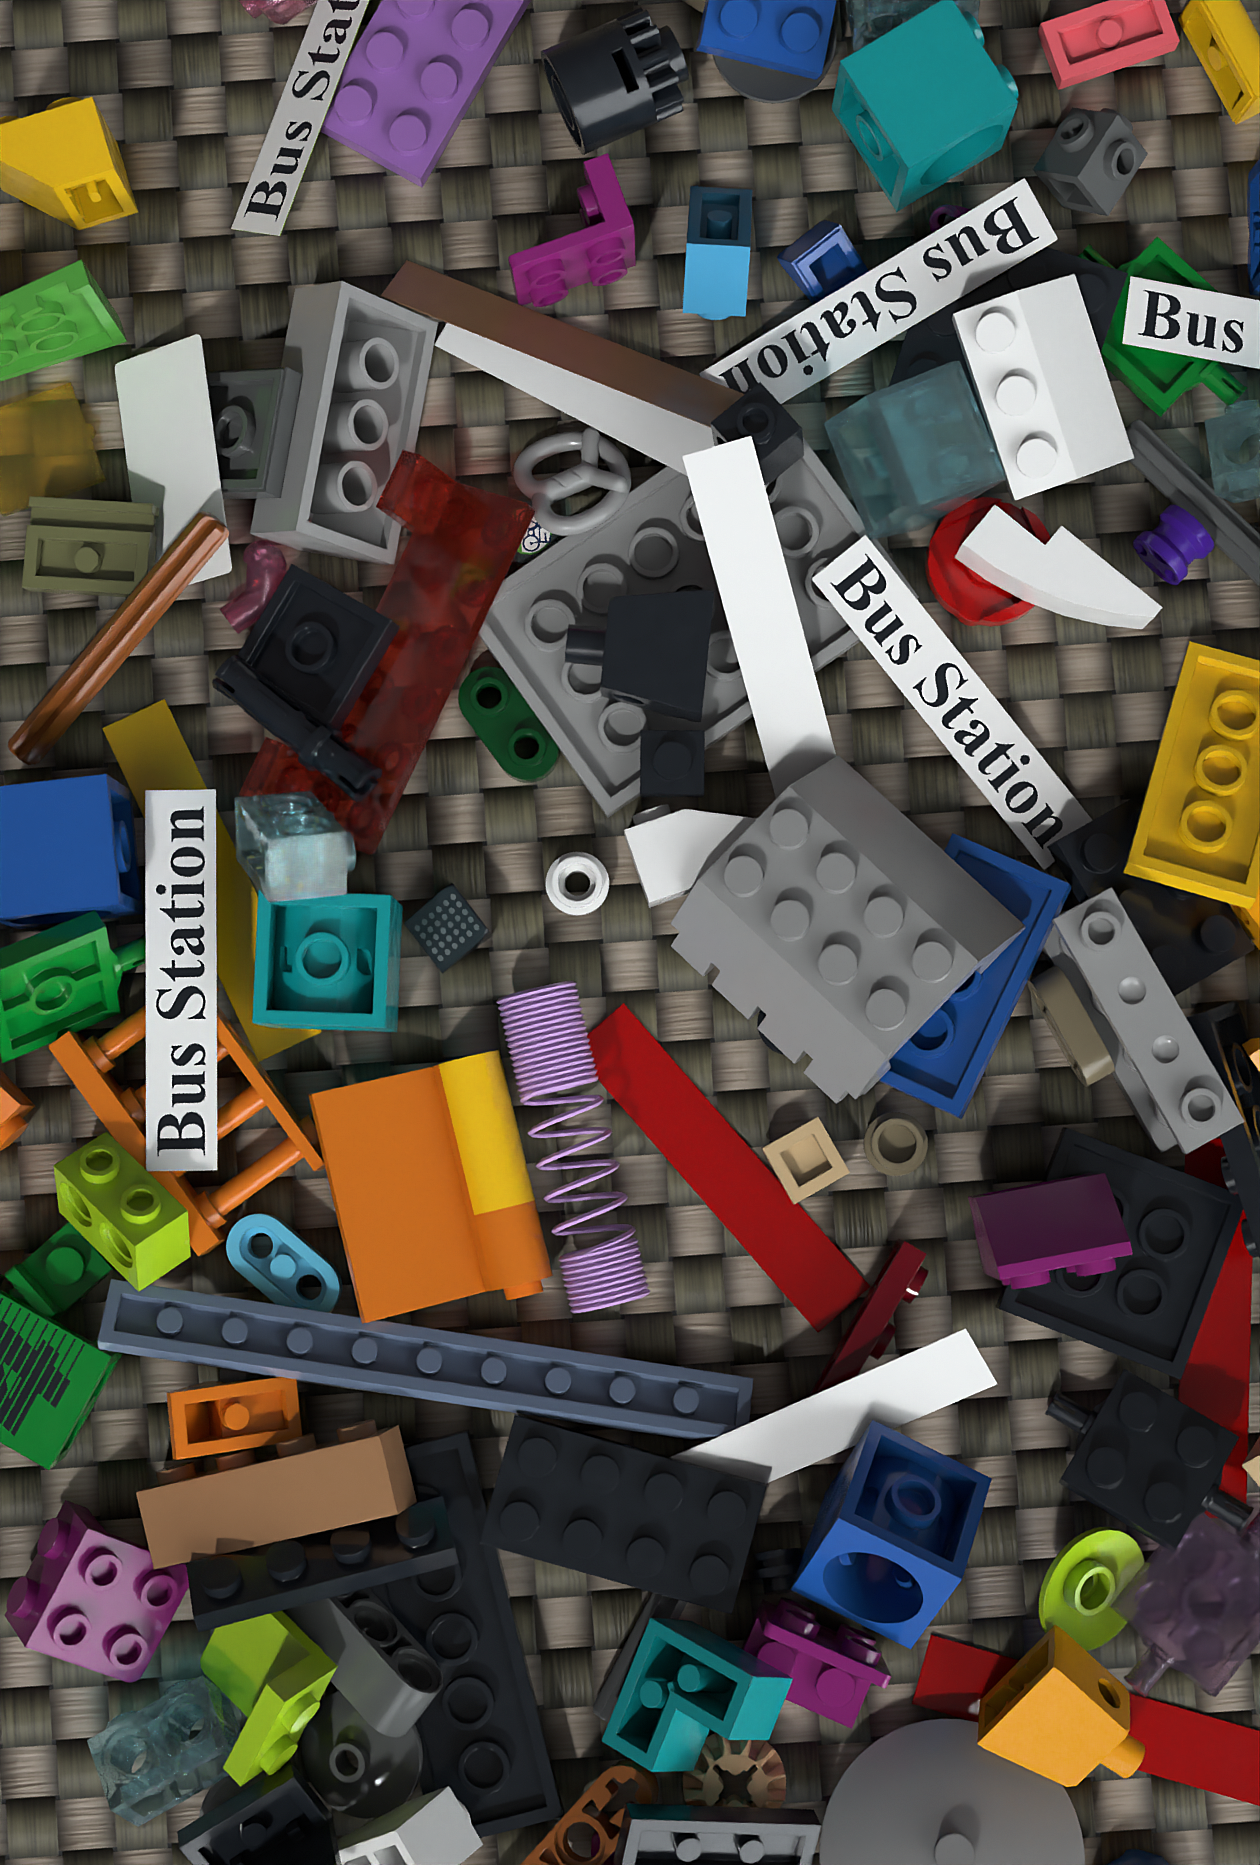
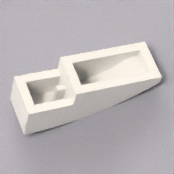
[954,505,1162,629]

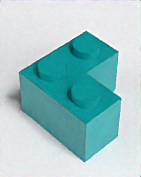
[601,1618,793,1772]

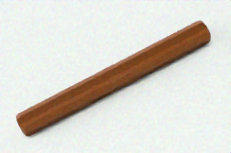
[8,511,229,765]

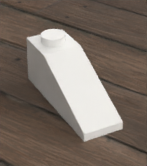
[624,804,757,908]
[337,1786,483,1865]

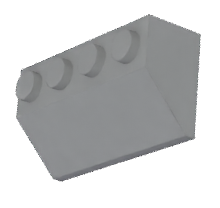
[250,281,438,565]

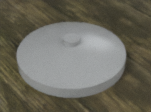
[819,1719,1085,1865]

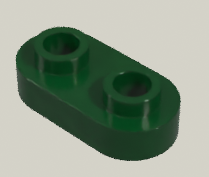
[458,667,560,783]

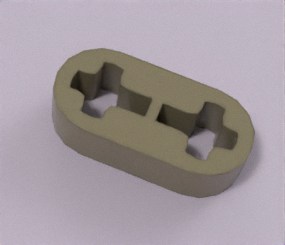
[1027,965,1115,1087]

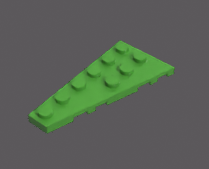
[0,259,127,382]

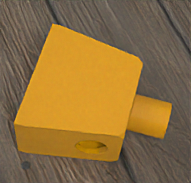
[977,1625,1145,1787]

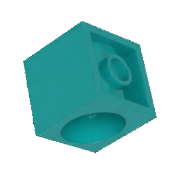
[832,0,1019,212]
[252,890,403,1032]

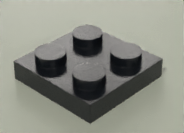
[238,564,400,730]

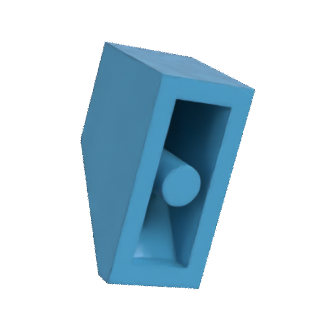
[683,186,752,320]

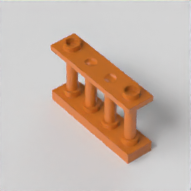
[48,985,325,1256]

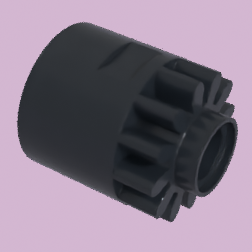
[541,8,689,155]

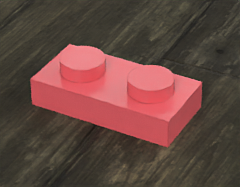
[1037,0,1180,90]

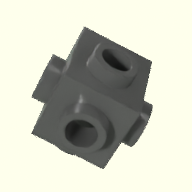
[1033,107,1148,216]

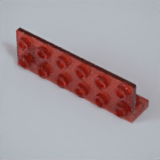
[239,450,535,855]

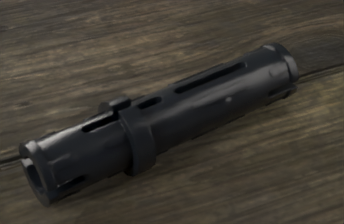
[212,655,382,802]

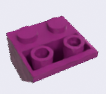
[968,1172,1133,1289]

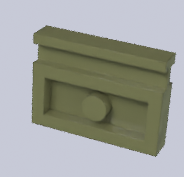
[22,496,159,597]

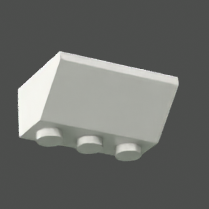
[952,274,1134,501]

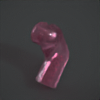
[220,540,287,634]

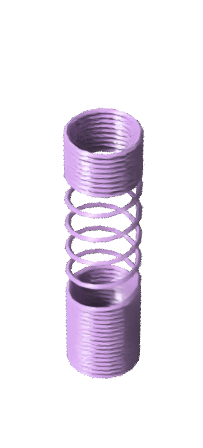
[497,981,650,1313]

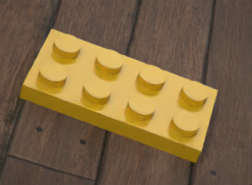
[1123,641,1260,909]

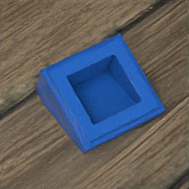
[777,220,869,305]

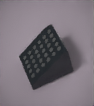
[404,883,493,974]

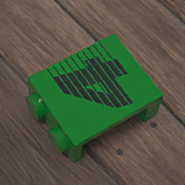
[0,1274,123,1470]

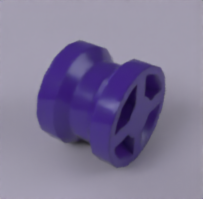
[1133,504,1215,585]

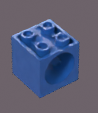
[0,774,144,929]
[791,1420,992,1649]

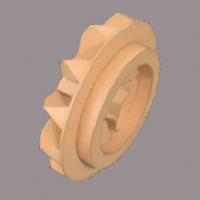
[683,1733,786,1808]

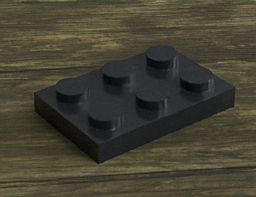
[1047,791,1255,996]

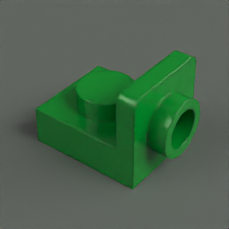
[4,1222,115,1320]

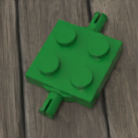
[1077,237,1248,417]
[0,910,146,1064]

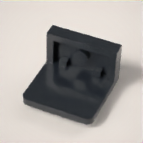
[177,1761,342,1865]

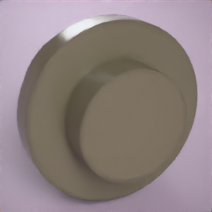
[863,1112,928,1176]

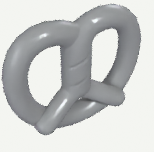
[513,427,631,536]

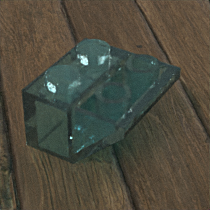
[824,361,1007,540]

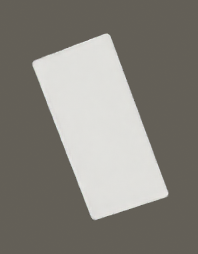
[115,334,232,585]

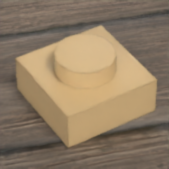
[761,1117,850,1204]

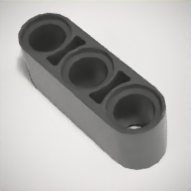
[282,1587,444,1738]

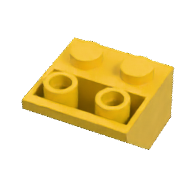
[0,97,138,230]

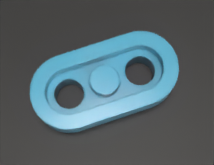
[226,1213,342,1313]

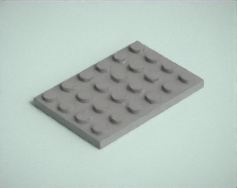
[462,394,919,818]

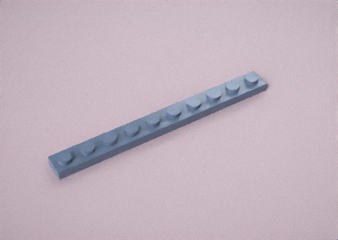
[97,1279,753,1442]

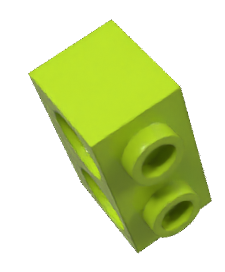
[53,1131,191,1292]

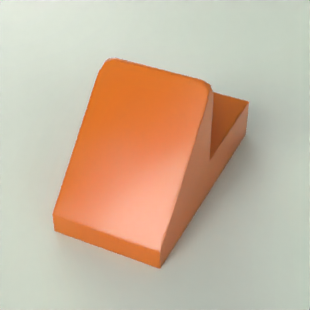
[166,1376,302,1460]

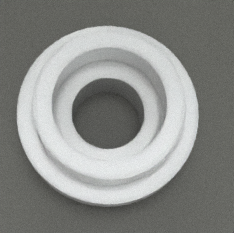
[546,852,609,916]

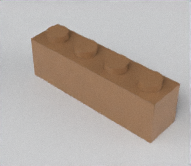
[136,1419,417,1569]

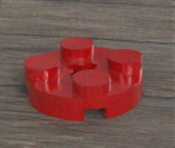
[925,497,1051,627]

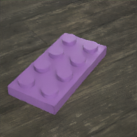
[320,0,531,188]

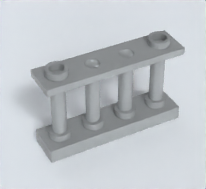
[1042,887,1245,1154]

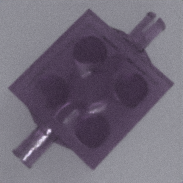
[1110,1509,1260,1697]

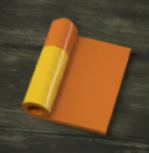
[309,1050,553,1324]

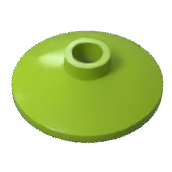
[1039,1527,1145,1651]

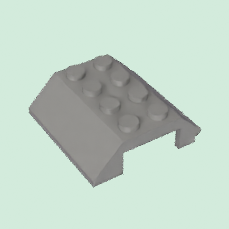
[670,755,1026,1104]

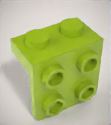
[200,1611,338,1787]

